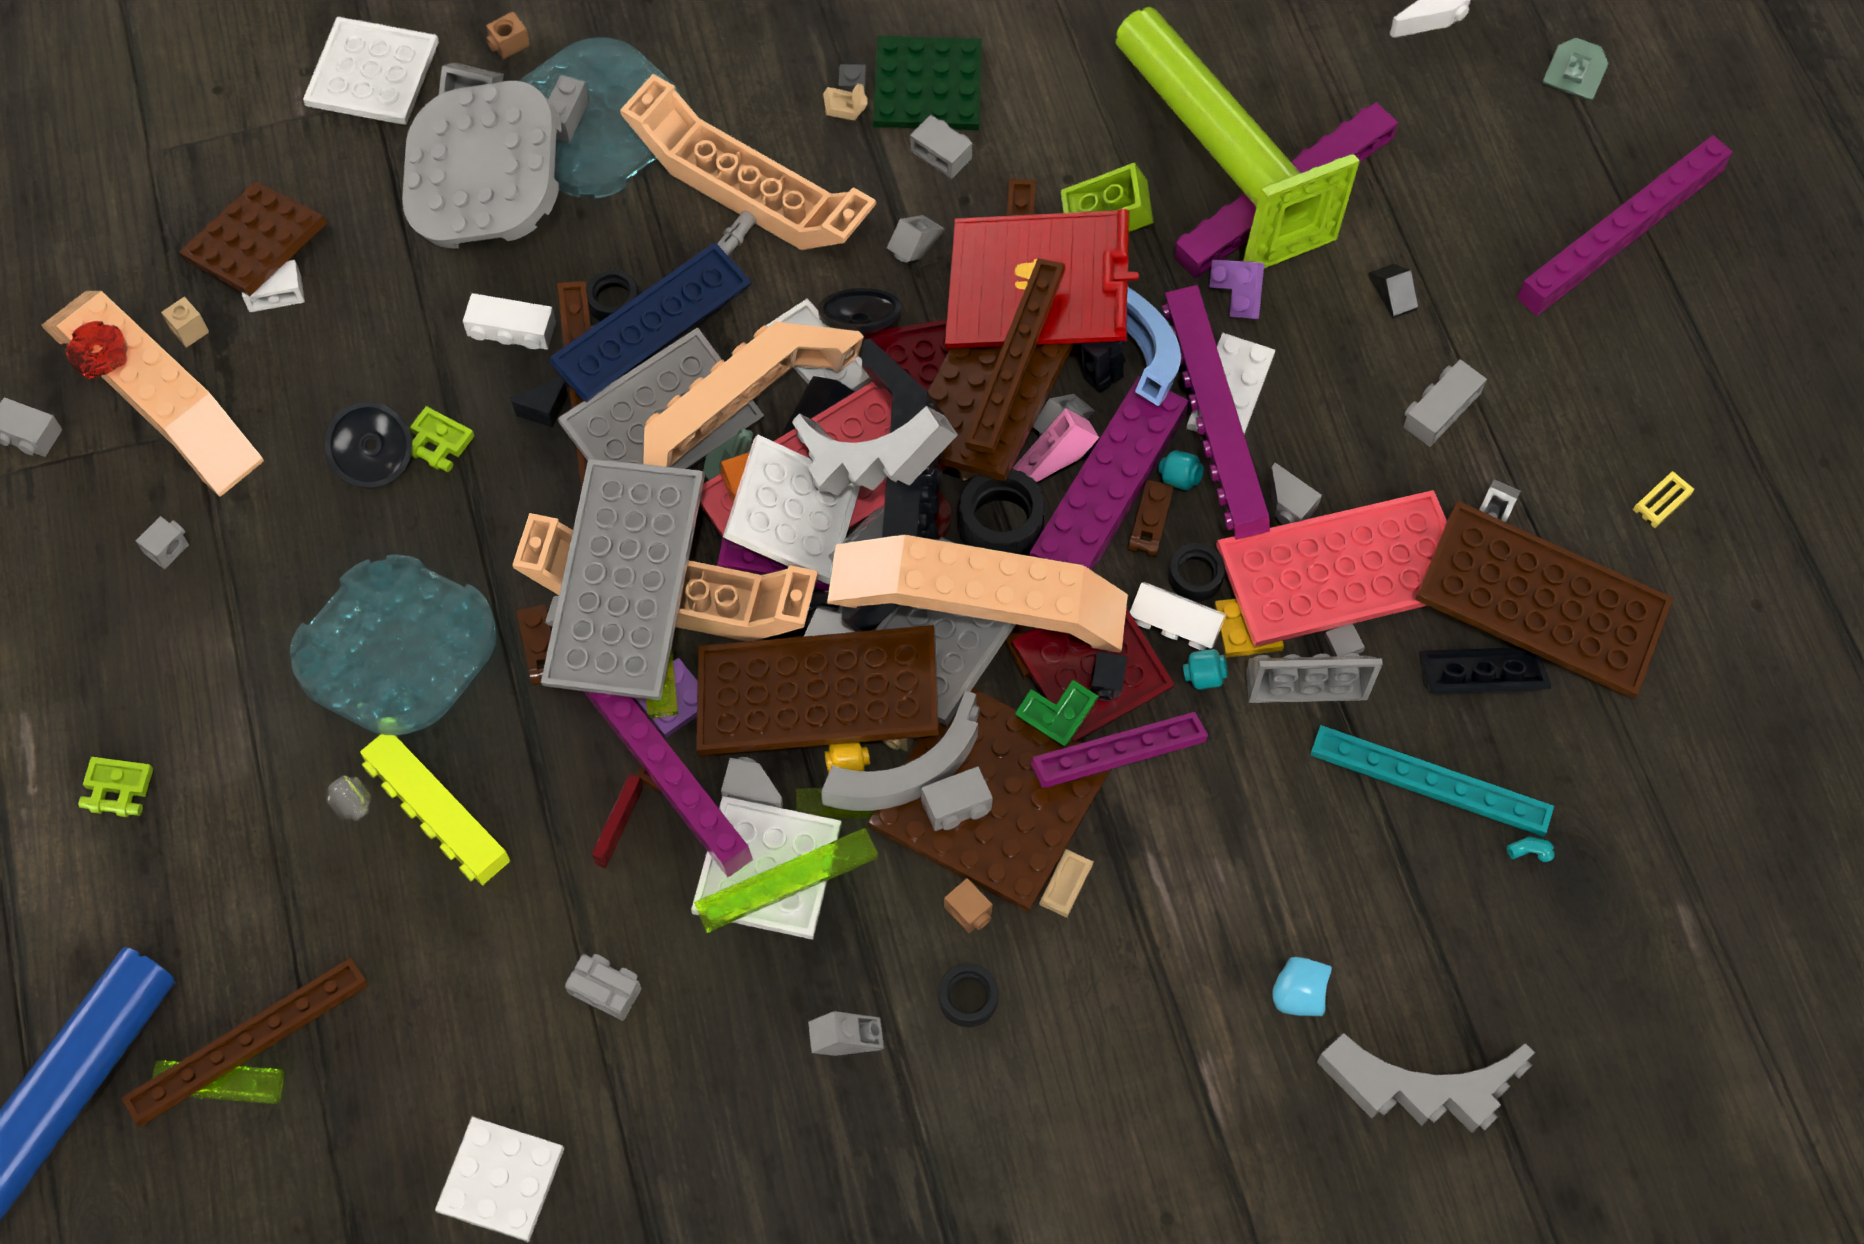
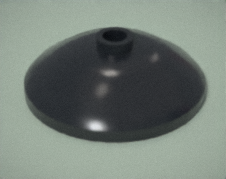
[818,288,902,336]
[325,402,413,488]

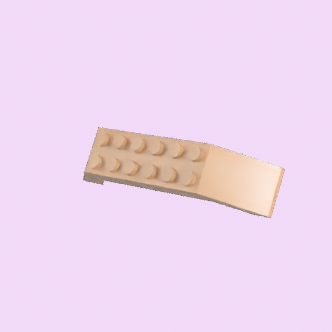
[620,74,876,250]
[42,291,264,497]
[643,321,864,467]
[512,513,818,642]
[827,535,1128,653]

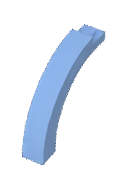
[1127,287,1181,406]

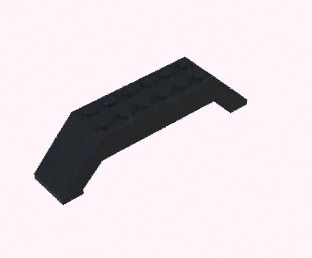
[841,339,945,632]

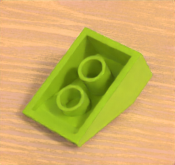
[1061,162,1154,232]

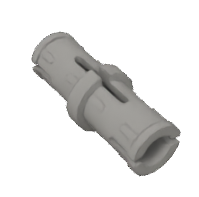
[718,211,756,256]

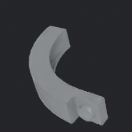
[821,691,980,811]

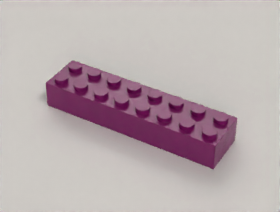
[1030,376,1189,571]

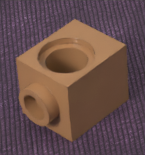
[486,11,530,59]
[944,878,993,934]

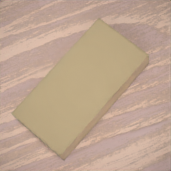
[1039,849,1093,918]

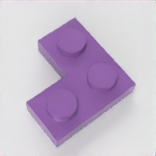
[1209,260,1264,319]

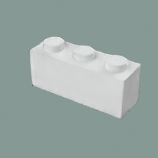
[463,293,556,350]
[1130,582,1227,650]

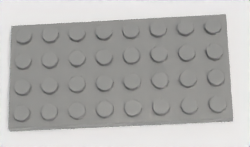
[541,458,705,701]

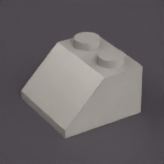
[439,62,504,95]

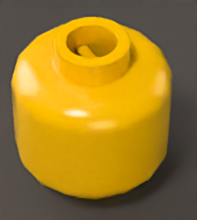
[824,742,870,774]

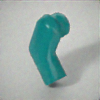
[1506,836,1555,862]

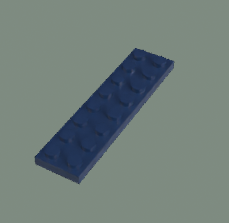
[549,242,751,403]

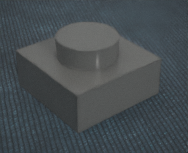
[839,64,866,93]

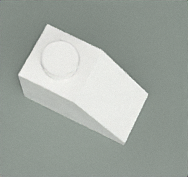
[242,260,305,312]

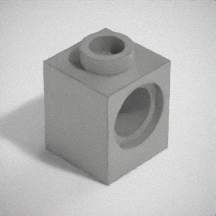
[136,516,189,570]

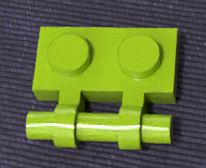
[410,406,475,472]
[78,757,153,817]

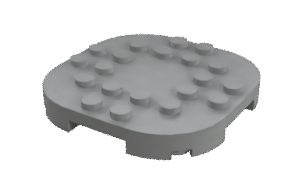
[403,81,562,249]

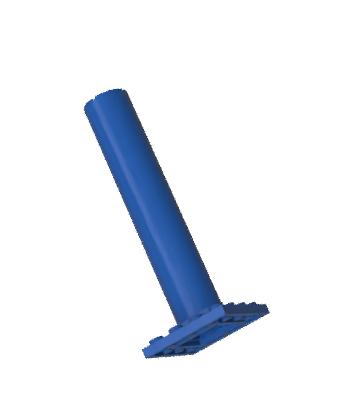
[0,947,176,1221]

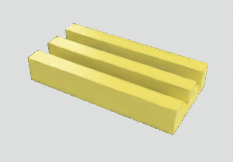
[1633,471,1695,528]

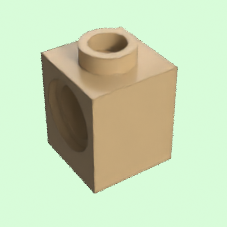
[161,297,209,348]

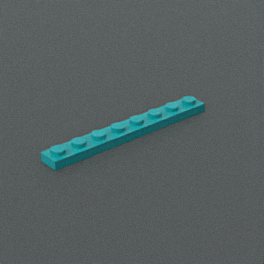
[1310,725,1554,837]

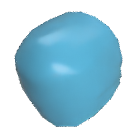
[1272,957,1332,1016]

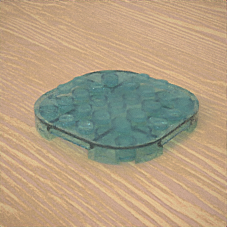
[519,37,683,198]
[289,554,497,735]

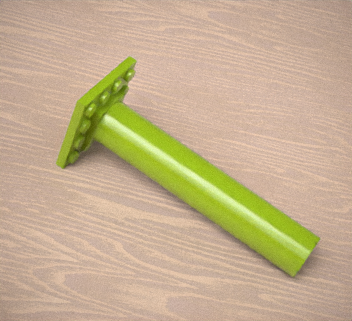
[1116,7,1360,268]

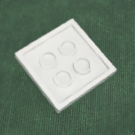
[435,1117,564,1242]

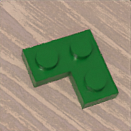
[1015,680,1099,747]

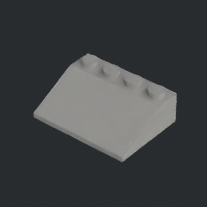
[1246,653,1382,703]

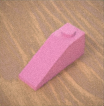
[1013,408,1099,482]

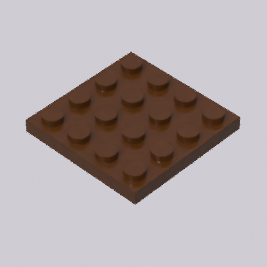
[178,181,327,296]

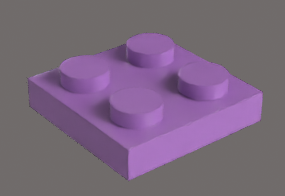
[633,658,698,738]

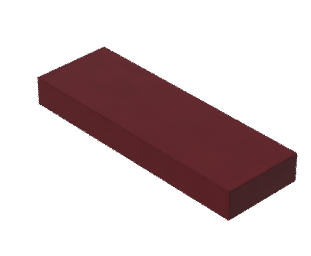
[591,774,643,869]

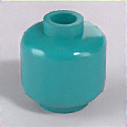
[1159,450,1204,490]
[1183,649,1228,690]

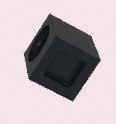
[1089,651,1127,701]

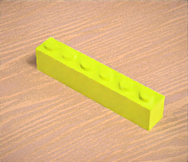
[360,728,510,886]

